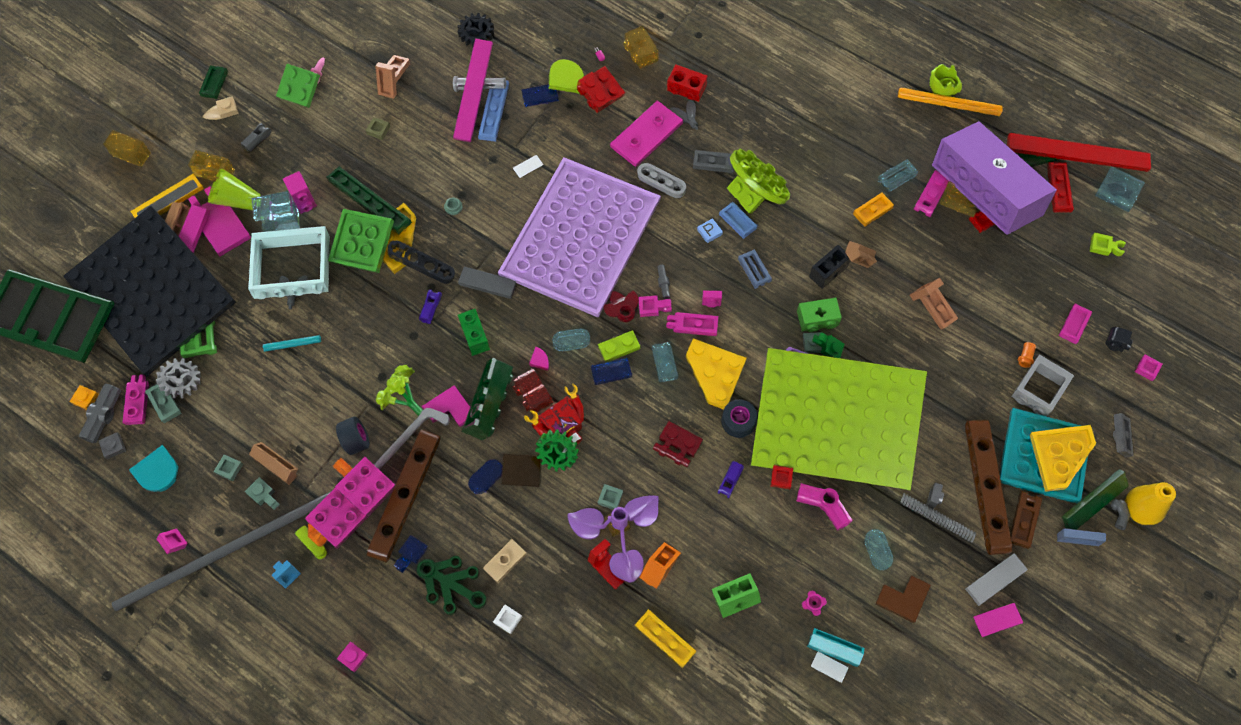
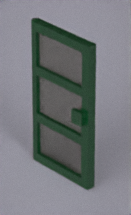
[0,269,114,364]

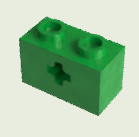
[458,309,490,356]

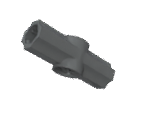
[78,384,121,443]

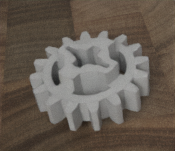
[156,358,201,398]

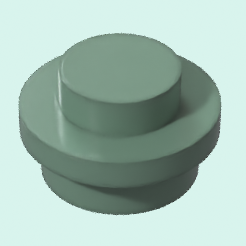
[444,197,463,215]

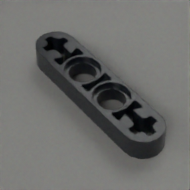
[387,240,455,284]

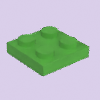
[276,64,320,108]

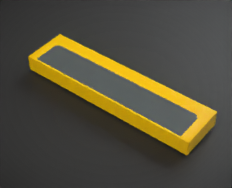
[130,174,204,218]

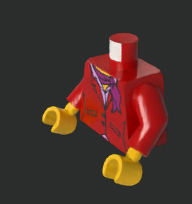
[524,383,584,444]

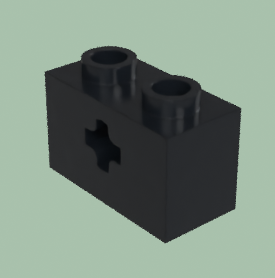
[809,245,850,289]

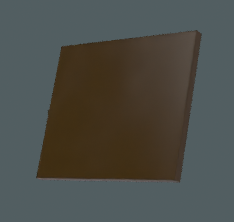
[501,453,540,487]

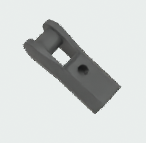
[241,123,271,153]

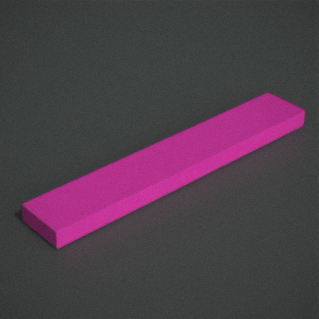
[453,38,493,142]

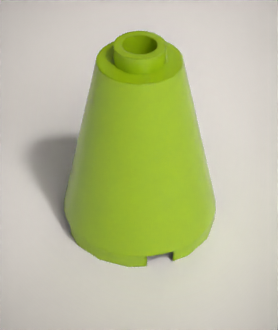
[208,169,262,211]

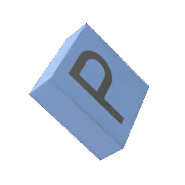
[697,218,723,243]

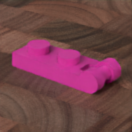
[914,170,949,217]

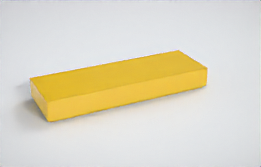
[635,609,696,668]

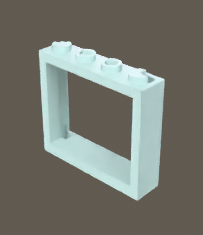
[248,226,330,299]

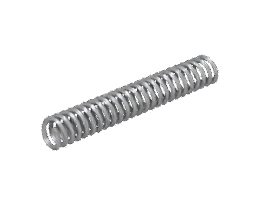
[900,493,976,543]

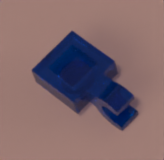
[394,535,428,573]

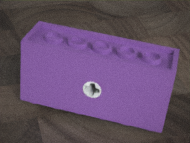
[932,121,1057,235]

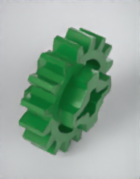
[535,429,579,472]

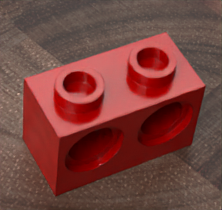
[667,64,707,102]

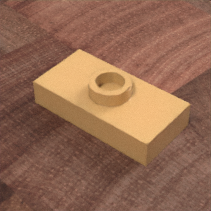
[483,539,527,583]

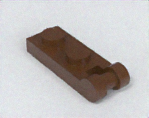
[1010,490,1042,549]

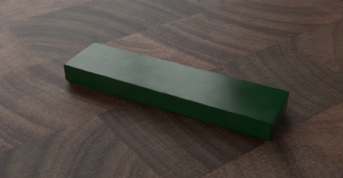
[1062,469,1129,530]

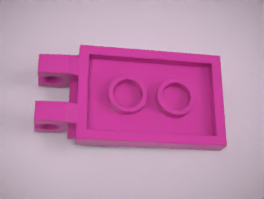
[188,186,251,257]

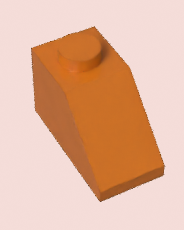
[639,542,681,589]

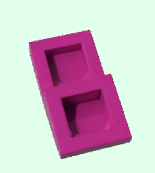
[974,603,1023,637]

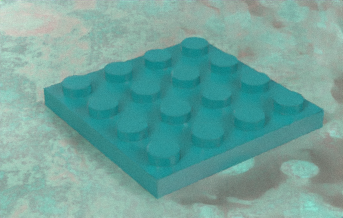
[999,408,1088,504]

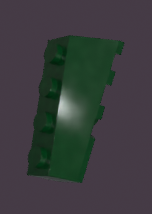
[461,358,513,440]

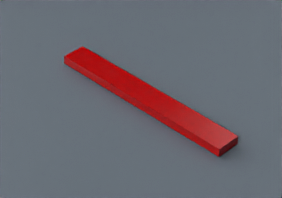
[1007,133,1151,172]

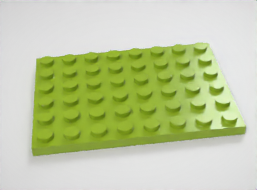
[751,348,927,490]

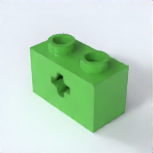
[797,298,842,332]
[712,573,761,618]

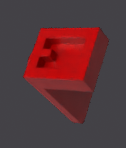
[587,539,625,589]

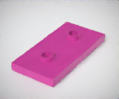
[610,100,683,167]

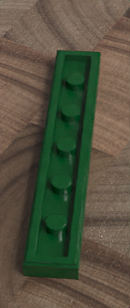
[326,166,412,235]

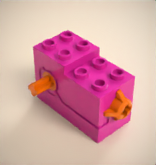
[305,457,395,549]

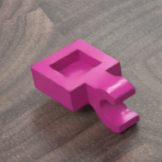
[639,296,672,317]

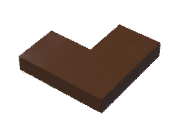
[875,575,931,623]

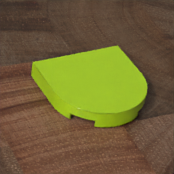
[549,59,584,94]

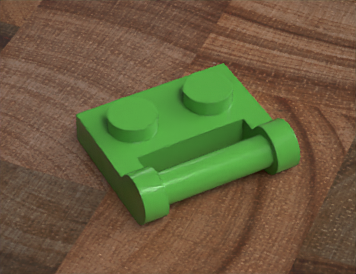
[180,321,217,358]

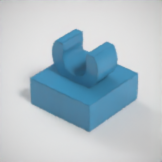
[272,560,301,588]

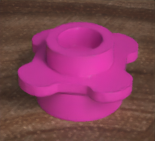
[802,591,827,616]

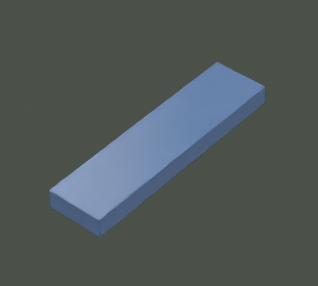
[478,80,509,142]

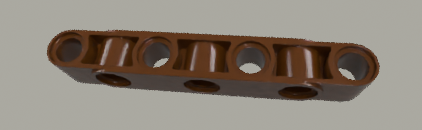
[965,420,1012,555]
[367,429,441,563]

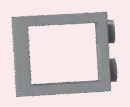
[1011,354,1074,417]

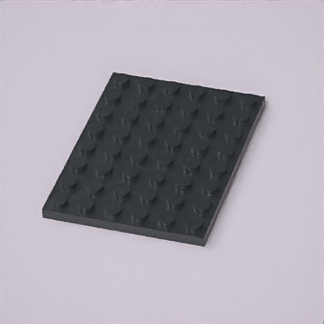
[63,206,236,377]

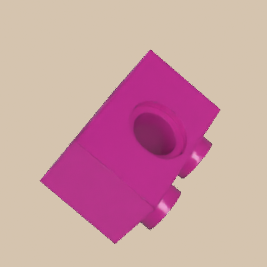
[283,171,317,214]

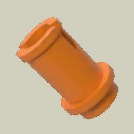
[1018,342,1036,368]

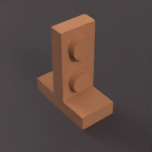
[375,55,410,99]
[910,278,958,330]

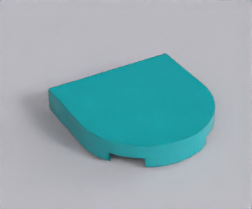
[129,445,178,492]

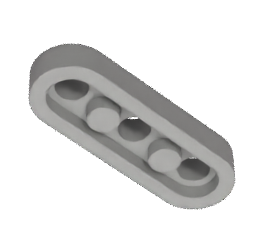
[637,163,686,198]

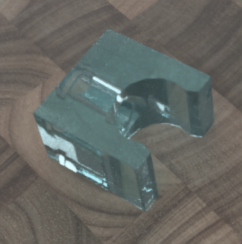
[251,191,300,232]

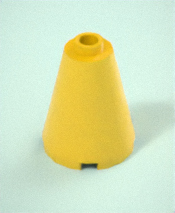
[1125,482,1176,525]

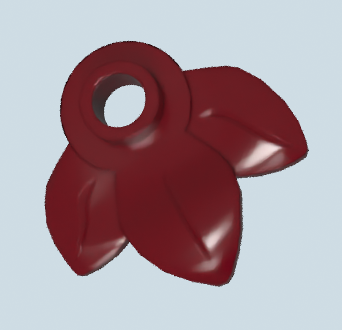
[603,291,639,322]

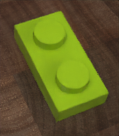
[598,330,640,363]

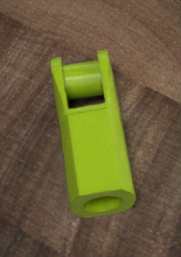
[295,525,327,559]

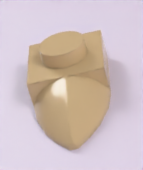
[203,96,239,120]

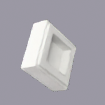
[493,605,522,634]

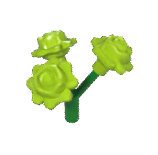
[376,365,423,416]

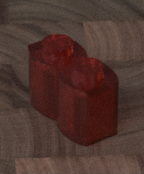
[512,368,553,413]

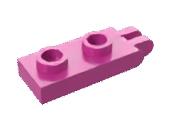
[666,312,718,336]
[123,374,149,425]

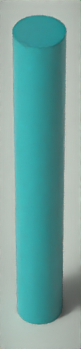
[263,335,321,352]

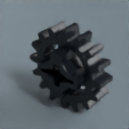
[457,13,494,47]

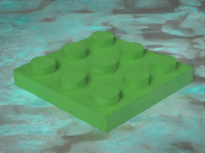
[328,209,394,273]

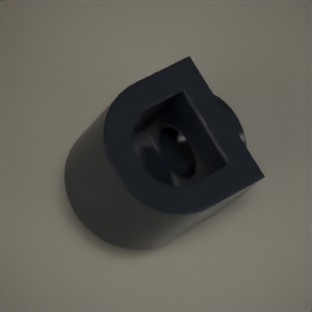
[1105,327,1133,352]

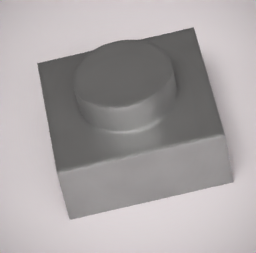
[98,432,126,459]
[926,483,944,509]

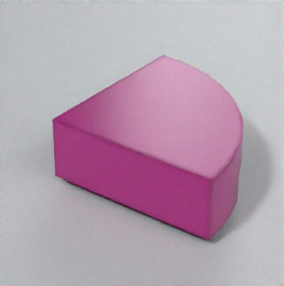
[530,347,549,371]

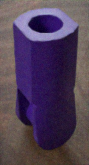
[419,290,442,324]
[717,461,744,499]

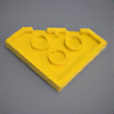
[383,203,416,274]
[686,338,747,410]
[1030,425,1096,492]

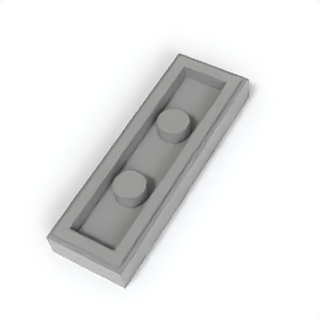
[965,553,1028,606]

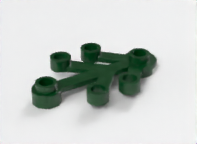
[417,556,487,615]

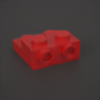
[577,66,625,113]

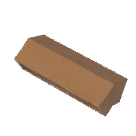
[165,202,190,236]
[845,241,877,268]
[249,442,298,485]

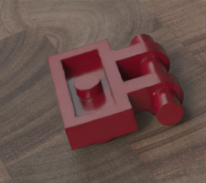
[653,421,703,468]

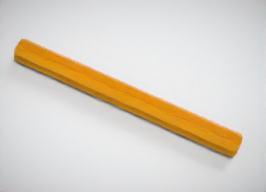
[898,88,1003,116]

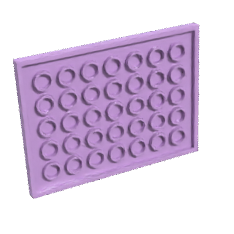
[498,157,661,317]

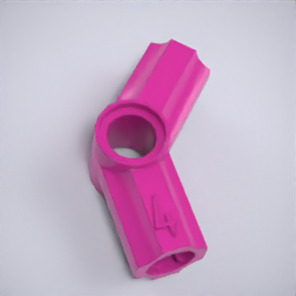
[796,484,853,531]

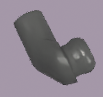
[1111,499,1130,530]

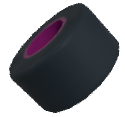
[721,399,758,438]
[336,416,370,455]

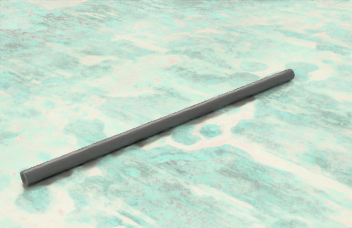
[112,491,331,612]

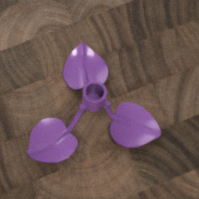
[568,496,659,583]

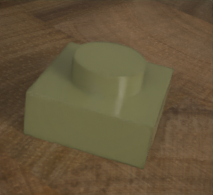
[366,117,390,140]

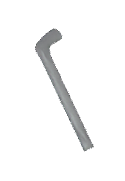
[374,408,450,470]

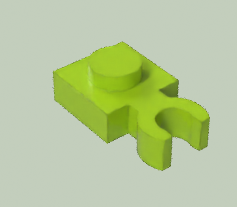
[1090,233,1126,256]

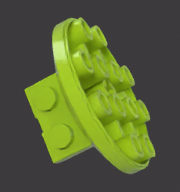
[727,149,790,214]

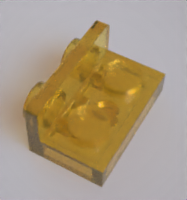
[939,181,977,217]

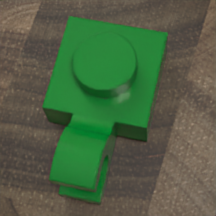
[812,333,845,358]

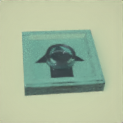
[1095,166,1145,212]

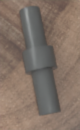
[657,265,670,300]

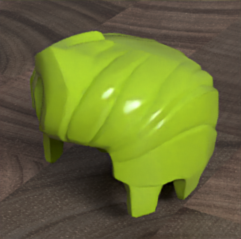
[930,64,962,96]

